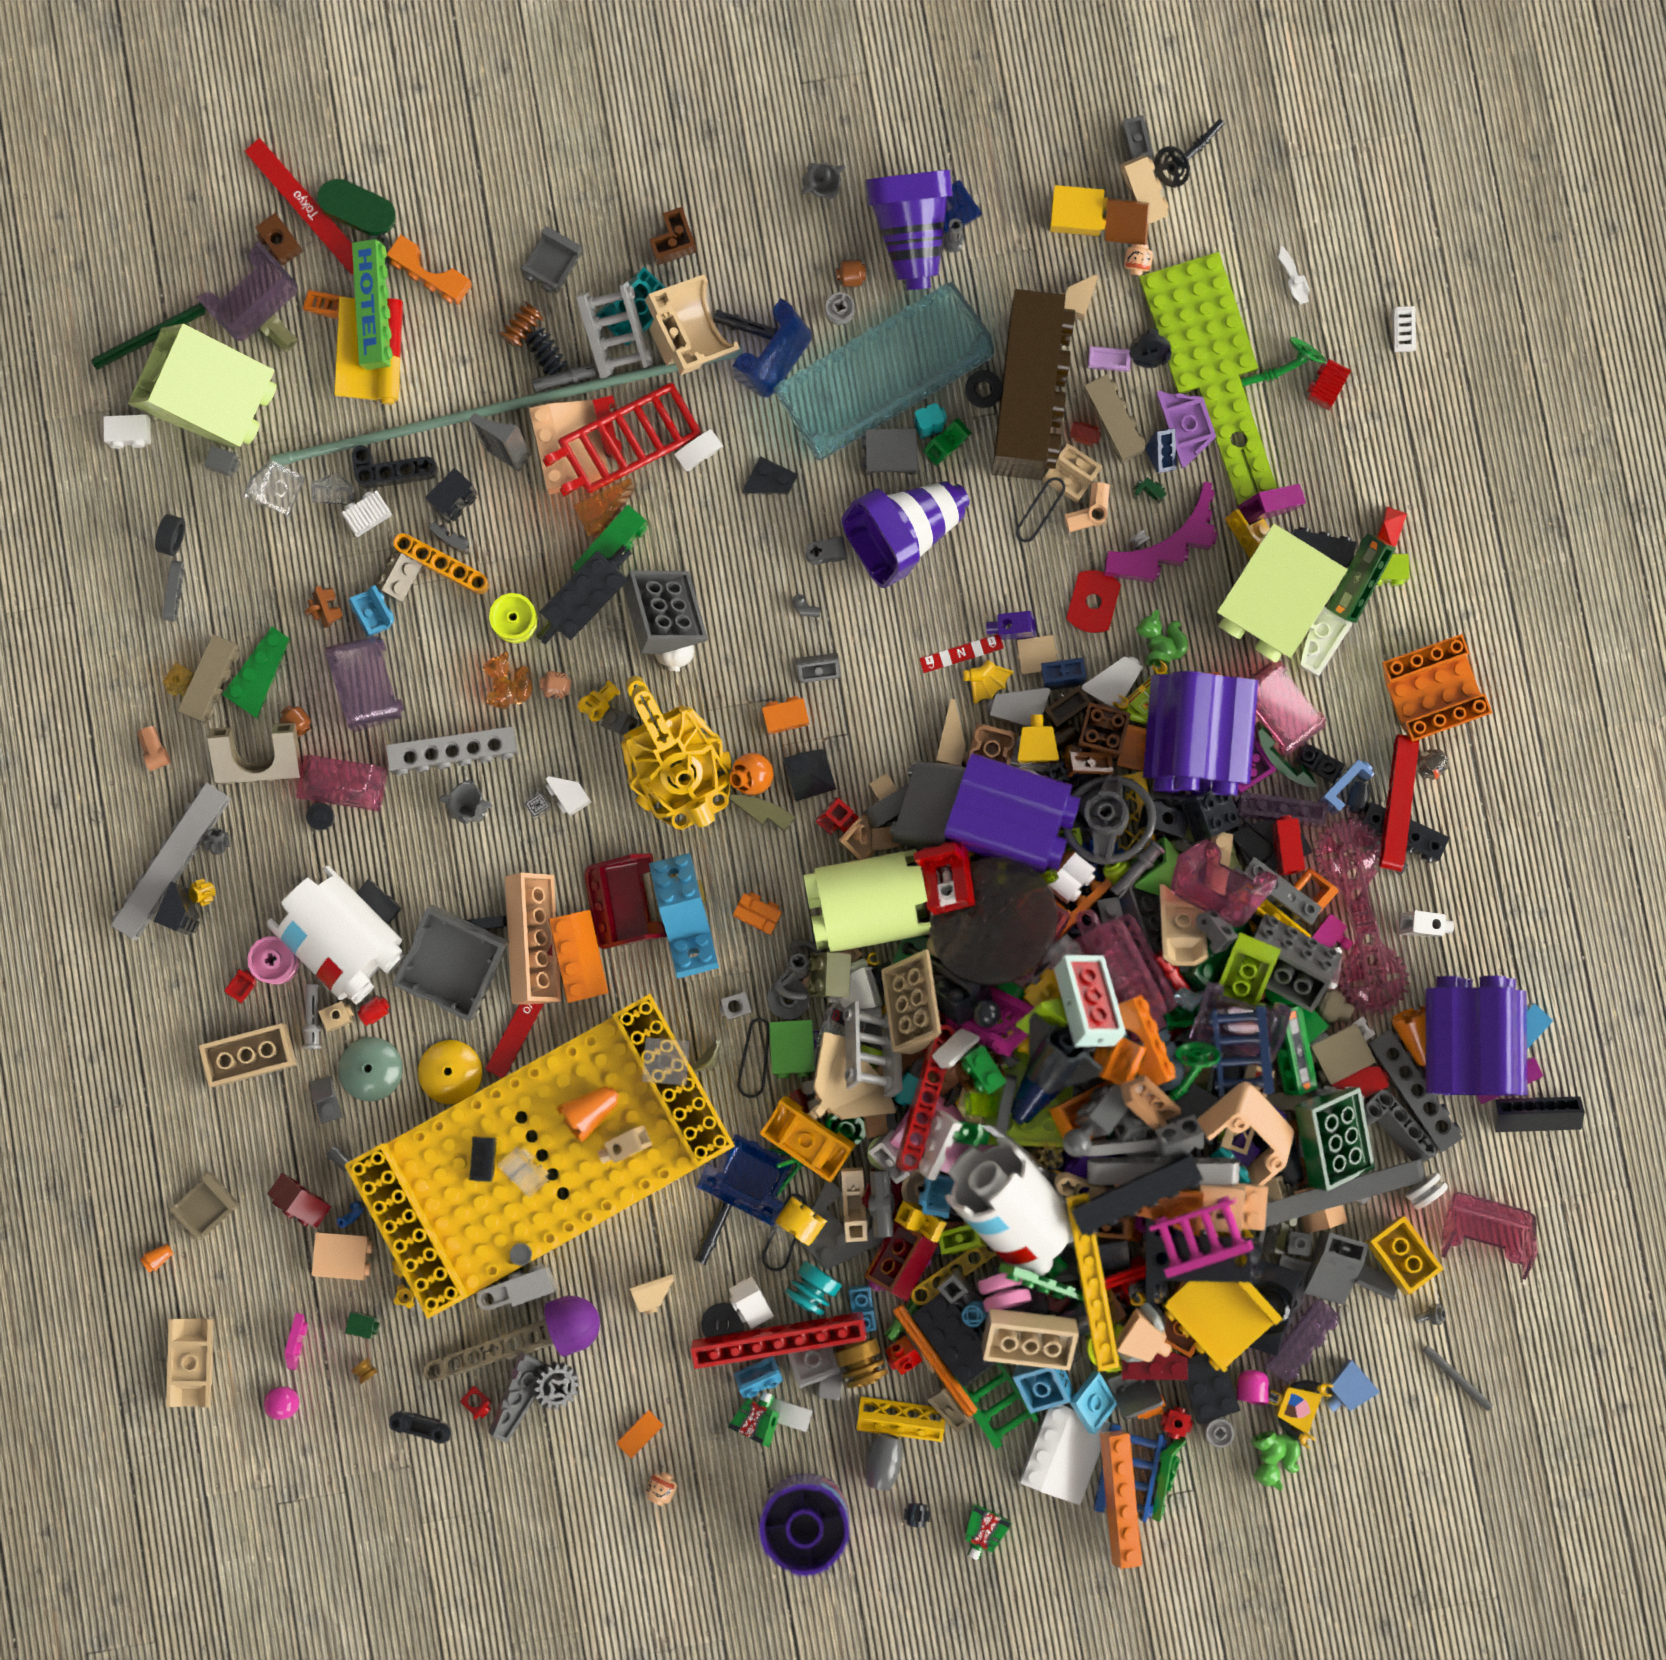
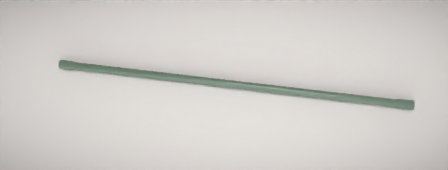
[271,344,743,468]

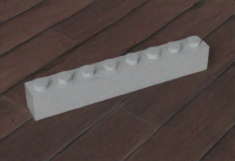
[111,782,232,941]

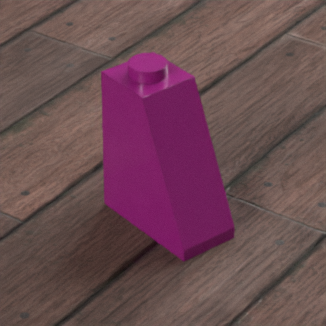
[1237,484,1306,524]

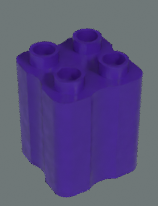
[1143,671,1259,796]
[944,753,1080,876]
[1425,976,1528,1096]

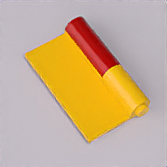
[334,297,403,405]

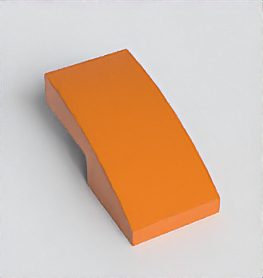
[616,1410,664,1459]

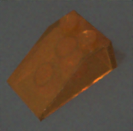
[573,478,635,537]

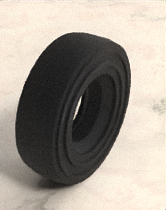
[965,370,1003,408]

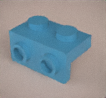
[348,585,394,637]
[919,1174,955,1218]
[733,1356,784,1399]

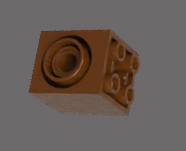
[1076,703,1131,761]

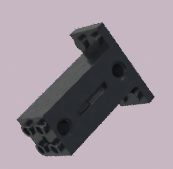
[1146,1218,1263,1303]

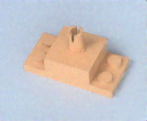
[1182,1183,1268,1234]

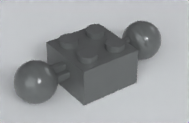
[1063,1072,1138,1157]

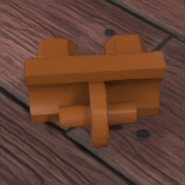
[304,586,343,629]

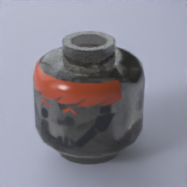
[1417,749,1449,780]

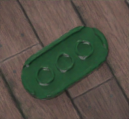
[317,179,396,236]

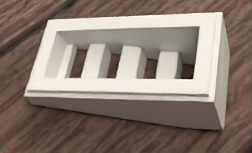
[1392,306,1416,352]

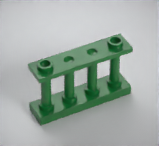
[951,1362,1040,1450]

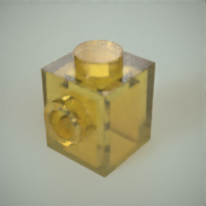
[162,662,194,697]

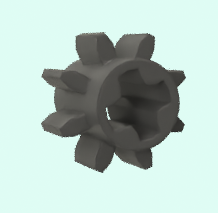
[203,828,230,855]

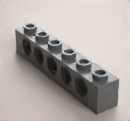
[1367,1030,1463,1153]

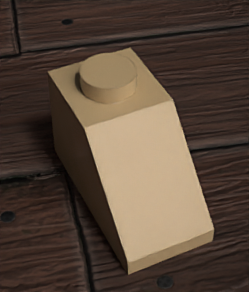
[1061,275,1098,320]

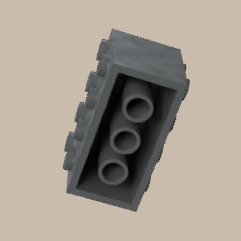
[1252,914,1342,1012]

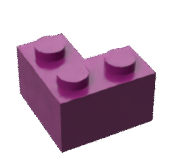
[1238,736,1277,795]

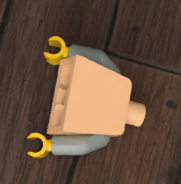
[1114,1292,1172,1362]

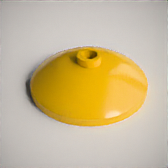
[418,1040,483,1104]

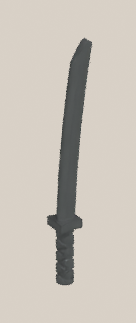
[983,1125,1067,1198]

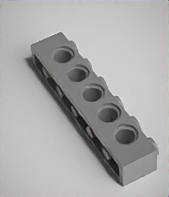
[386,726,518,775]

